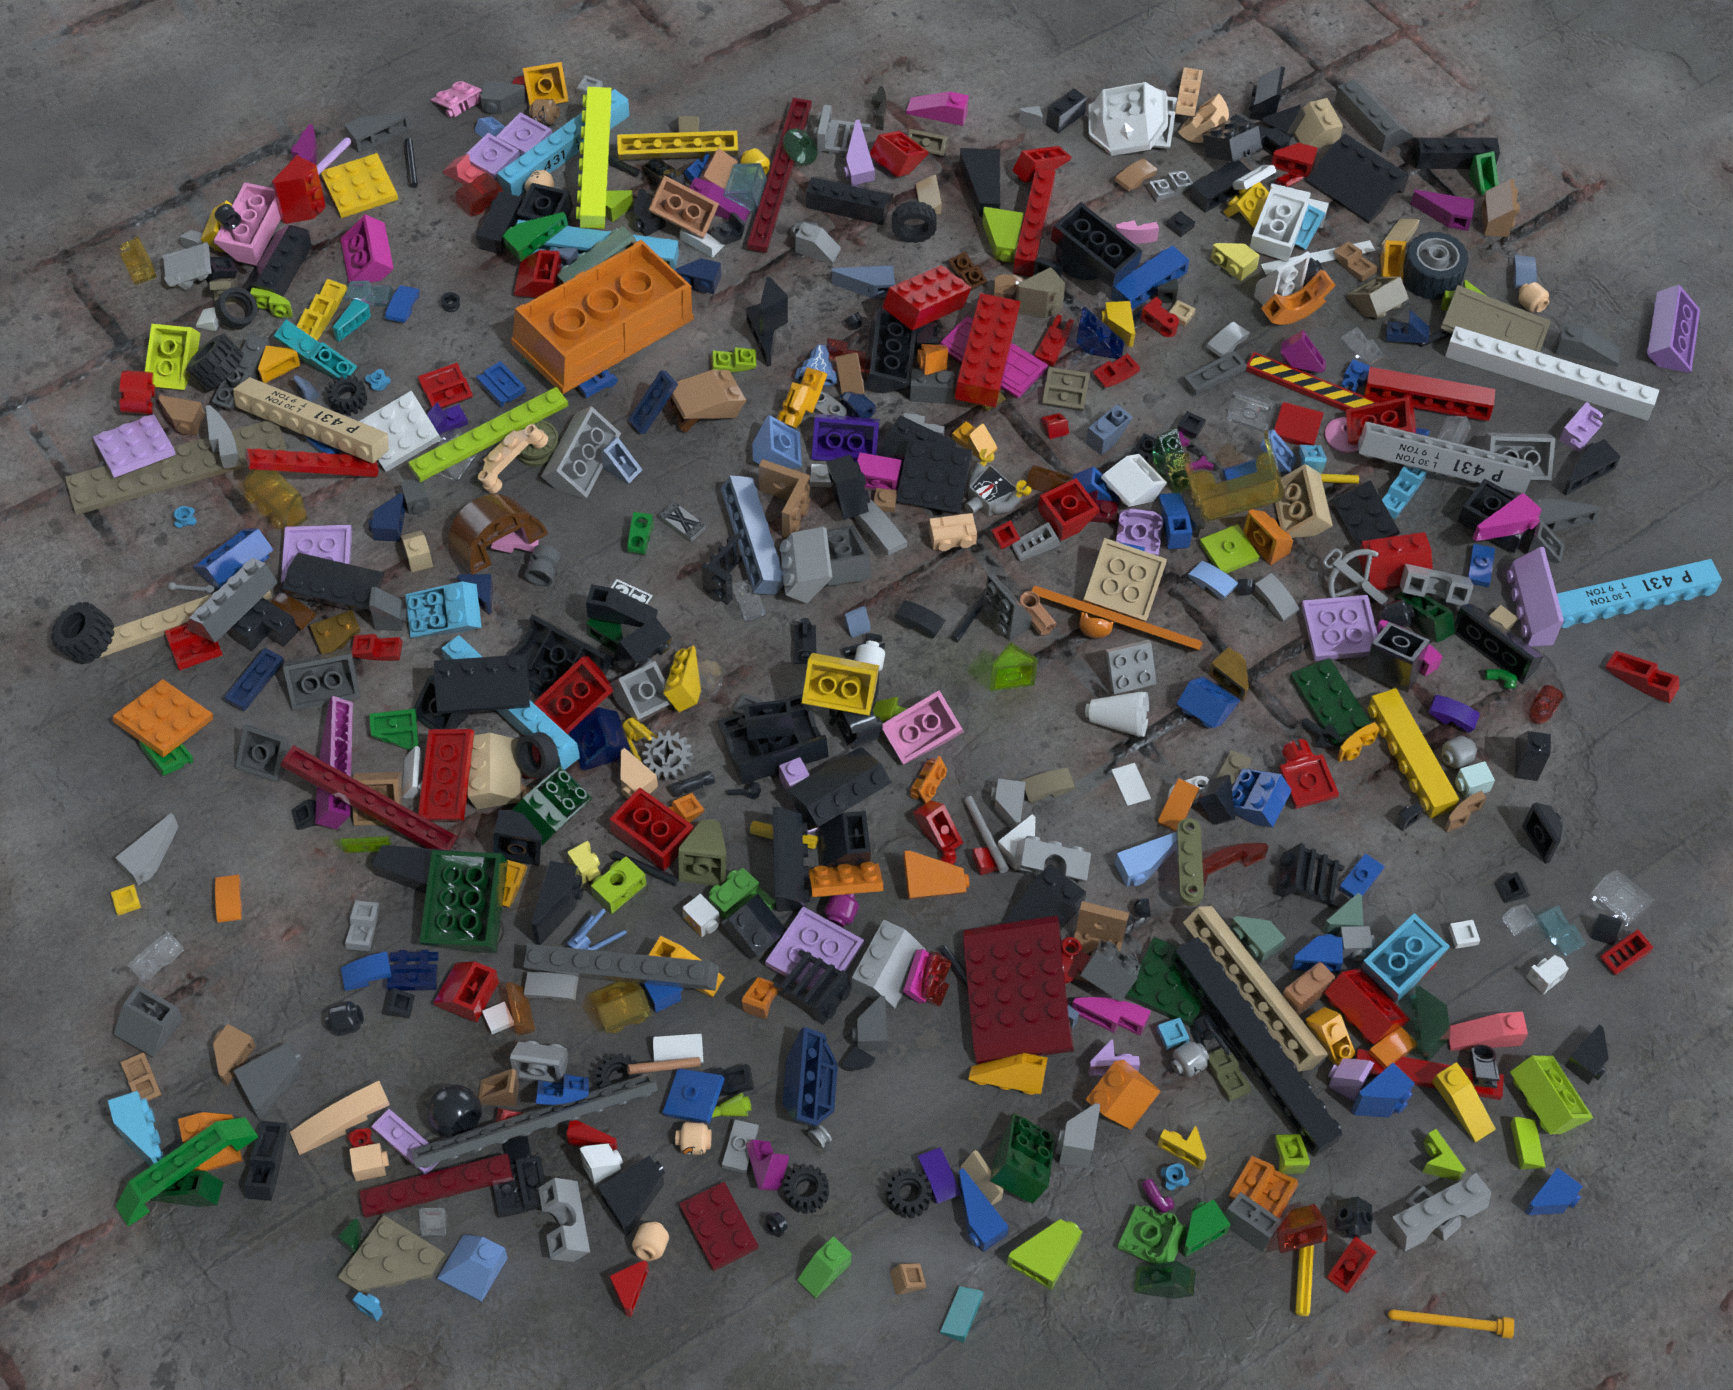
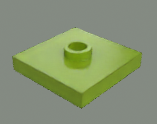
[1199,524,1259,574]

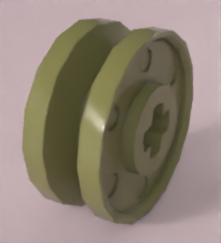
[517,420,559,467]

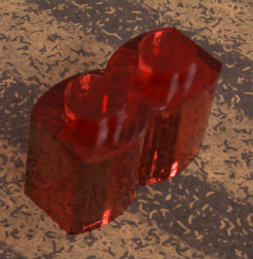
[455,173,503,216]

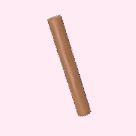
[627,1057,701,1075]

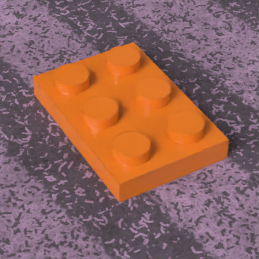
[809,862,884,897]

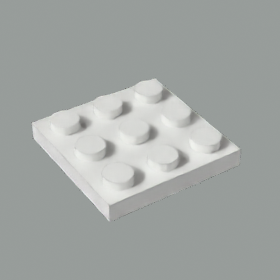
[359,391,442,472]

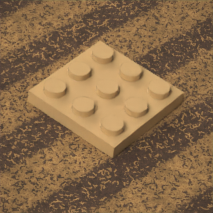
[1083,538,1167,622]

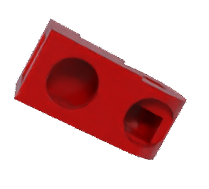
[1140,297,1179,338]

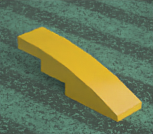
[297,279,348,340]

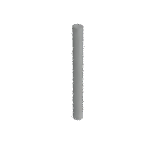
[964,796,1009,873]

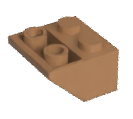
[1481,179,1520,237]

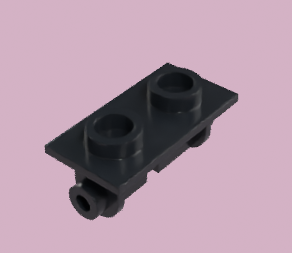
[794,618,816,664]

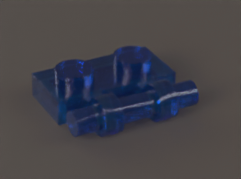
[387,949,439,991]

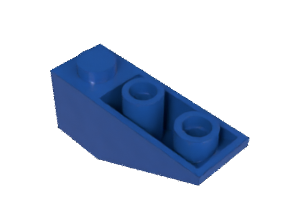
[1159,493,1192,549]

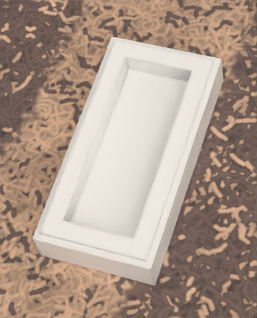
[1232,165,1276,190]

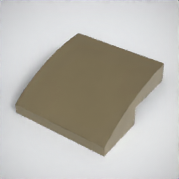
[1042,367,1090,411]

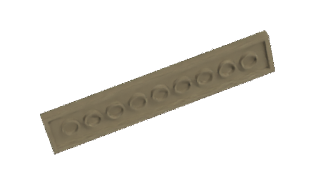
[65,420,287,515]

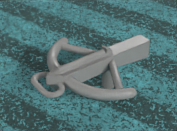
[1323,548,1388,605]

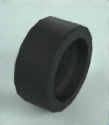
[215,287,258,329]
[515,732,558,778]

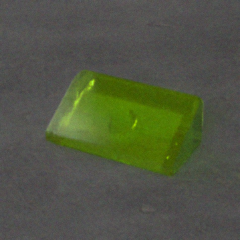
[341,835,392,853]

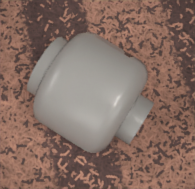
[1441,736,1477,769]
[1171,1041,1209,1078]

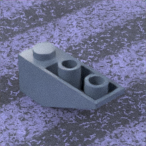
[832,266,895,299]

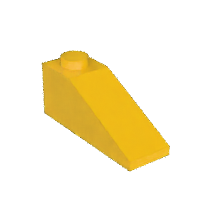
[1432,1062,1496,1143]

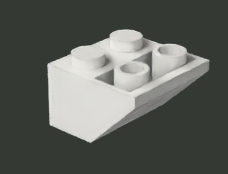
[1101,454,1167,507]

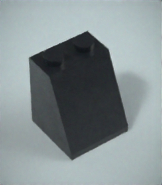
[1367,622,1430,693]

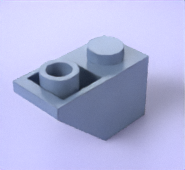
[1086,404,1133,455]

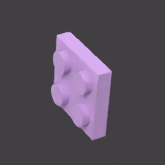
[496,113,552,155]
[465,133,520,180]

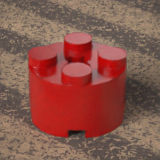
[119,370,155,414]

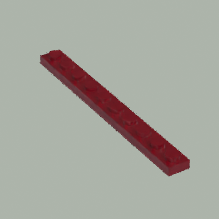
[747,97,812,253]

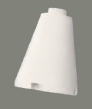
[1085,691,1149,737]

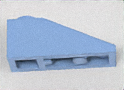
[1115,832,1177,887]

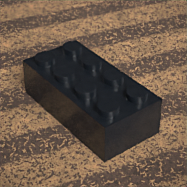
[1051,202,1143,288]

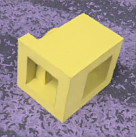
[567,841,601,884]

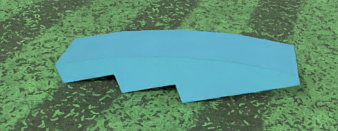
[1382,466,1429,519]

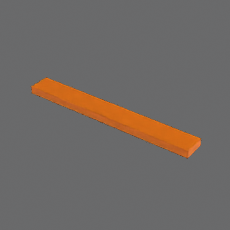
[1032,586,1203,650]

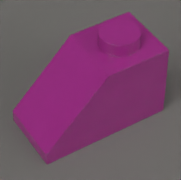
[1280,330,1326,373]

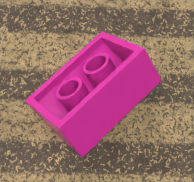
[340,214,394,286]

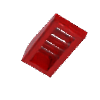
[1600,929,1654,976]
[566,1120,618,1151]

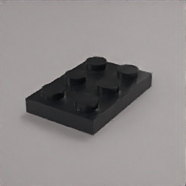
[1332,480,1401,549]

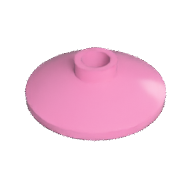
[1325,417,1358,453]

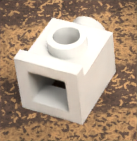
[1526,955,1569,994]

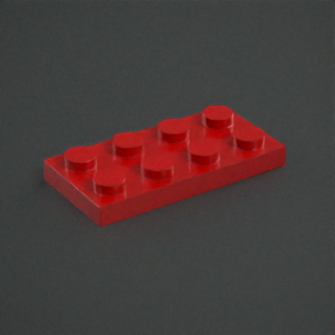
[418,729,475,821]

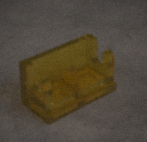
[120,236,157,285]

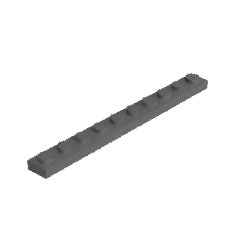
[412,1072,658,1169]

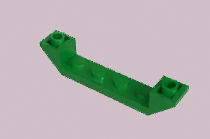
[115,1117,258,1227]

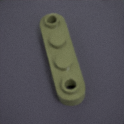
[1176,818,1204,906]

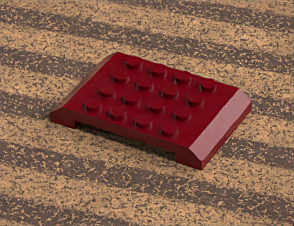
[963,915,1074,1065]

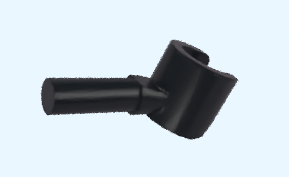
[728,782,761,800]

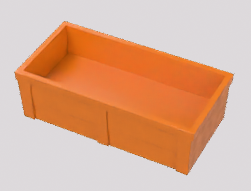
[511,240,694,394]

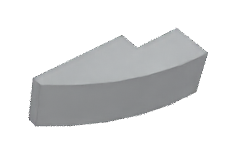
[206,405,241,469]

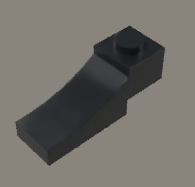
[1230,114,1291,156]

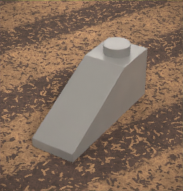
[115,813,179,886]

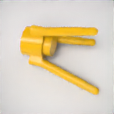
[621,717,669,762]

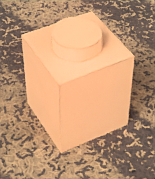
[350,1143,389,1181]

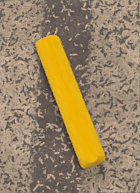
[750,821,818,849]
[1295,1241,1314,1317]

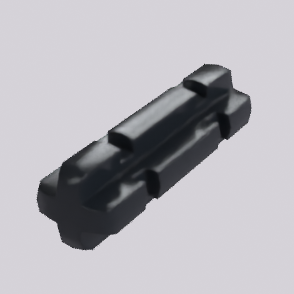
[670,771,715,797]

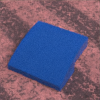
[536,1074,589,1105]

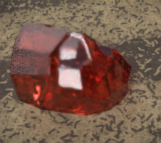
[1529,685,1564,724]

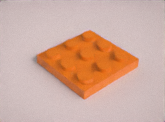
[113,679,213,757]

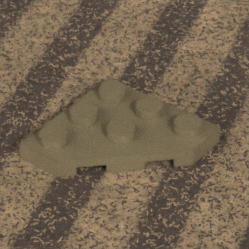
[338,1215,447,1293]

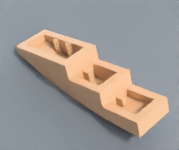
[1175,67,1203,117]
[290,1081,390,1155]

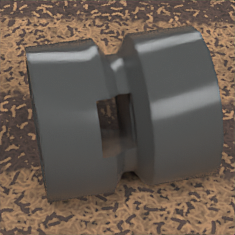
[525,545,561,586]

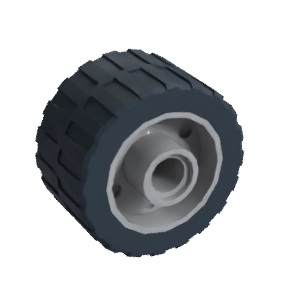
[1403,232,1469,300]

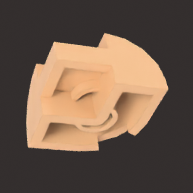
[1178,94,1229,143]

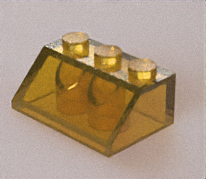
[243,469,308,532]

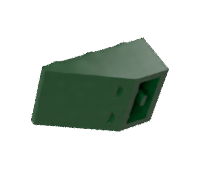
[512,766,592,846]
[990,1112,1055,1204]

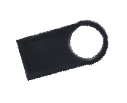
[1469,1044,1500,1088]

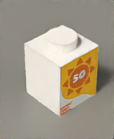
[682,894,720,937]

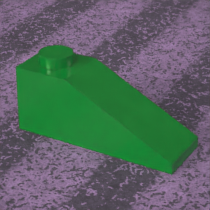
[503,212,568,262]

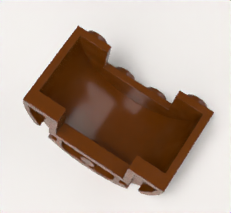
[448,494,548,575]

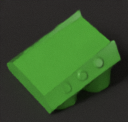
[1118,1205,1187,1270]

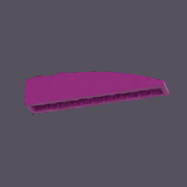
[315,696,353,830]

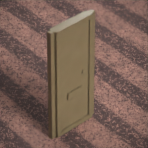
[1440,285,1551,352]

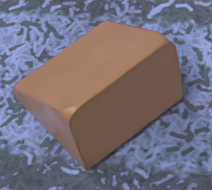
[890,1263,926,1295]

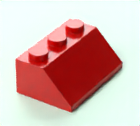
[272,155,326,224]
[1358,532,1433,590]
[534,656,614,734]
[609,787,694,871]
[1324,968,1411,1045]

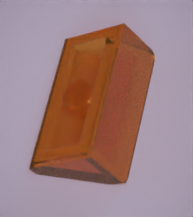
[506,982,535,1036]

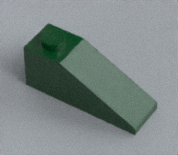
[1395,592,1455,643]
[150,1170,224,1207]

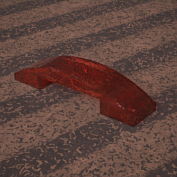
[1188,843,1268,893]

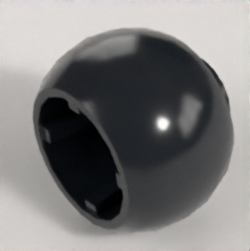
[427,1085,482,1138]

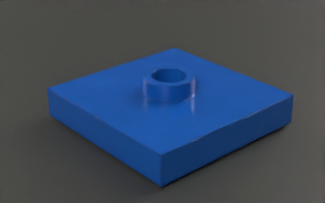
[663,1069,725,1124]

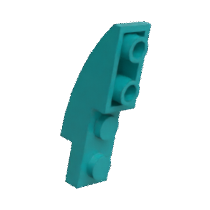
[273,319,357,381]

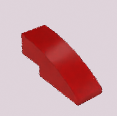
[1606,651,1680,704]

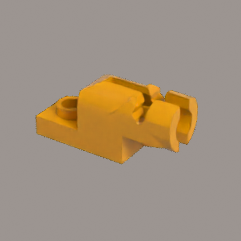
[777,367,828,429]

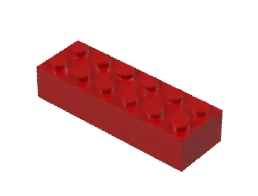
[955,293,1021,408]

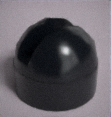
[844,312,863,330]
[1237,579,1255,595]
[1134,898,1151,918]

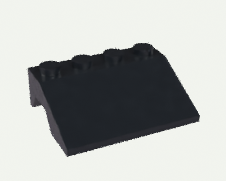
[1305,133,1409,224]
[510,614,614,696]
[717,694,829,784]

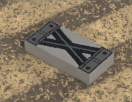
[659,502,706,543]

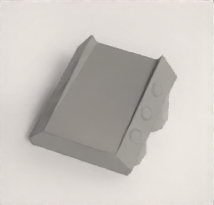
[162,242,211,290]

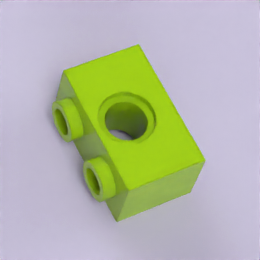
[591,857,646,914]

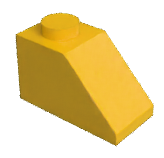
[1101,301,1135,347]

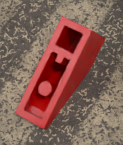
[1012,146,1072,182]

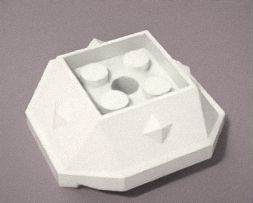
[1089,82,1168,156]

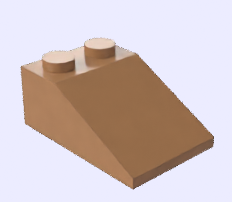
[671,370,746,419]

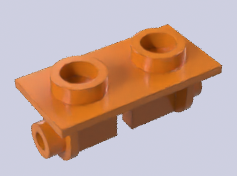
[910,756,947,804]

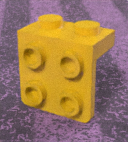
[1223,182,1269,229]

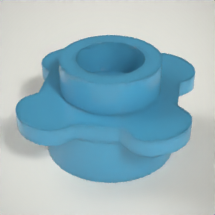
[365,369,391,391]
[173,506,197,528]
[1160,1163,1189,1191]

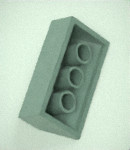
[557,226,637,284]

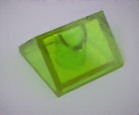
[990,642,1038,691]

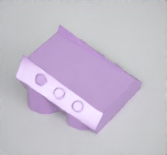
[1116,509,1163,556]

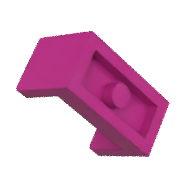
[858,453,902,490]

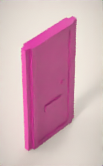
[940,316,1048,398]

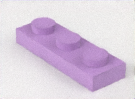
[371,1109,440,1175]

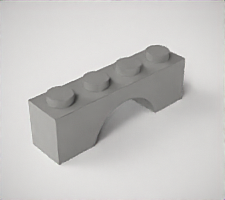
[1390,1173,1491,1251]

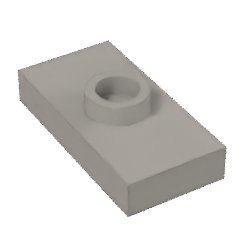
[722,1120,759,1174]

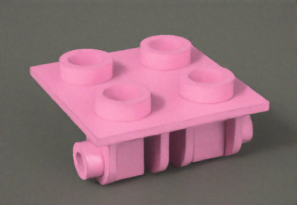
[430,81,482,118]

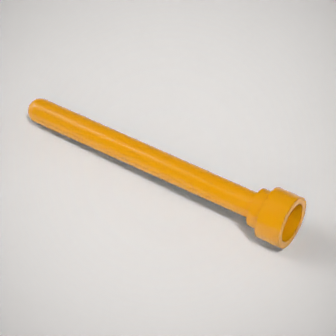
[1388,1309,1514,1339]

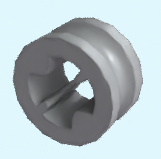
[808,1124,832,1149]

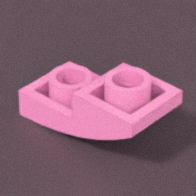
[1115,220,1159,244]
[491,528,538,553]

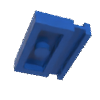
[476,361,526,407]

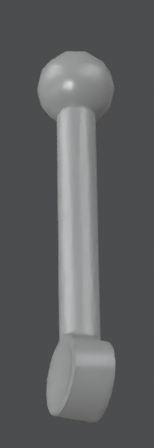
[168,582,215,595]

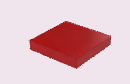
[1274,402,1324,445]

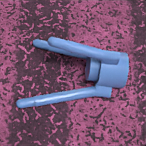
[566,909,627,950]

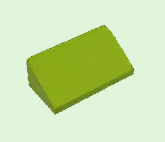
[1510,1117,1546,1170]

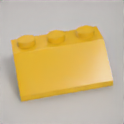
[802,653,880,715]

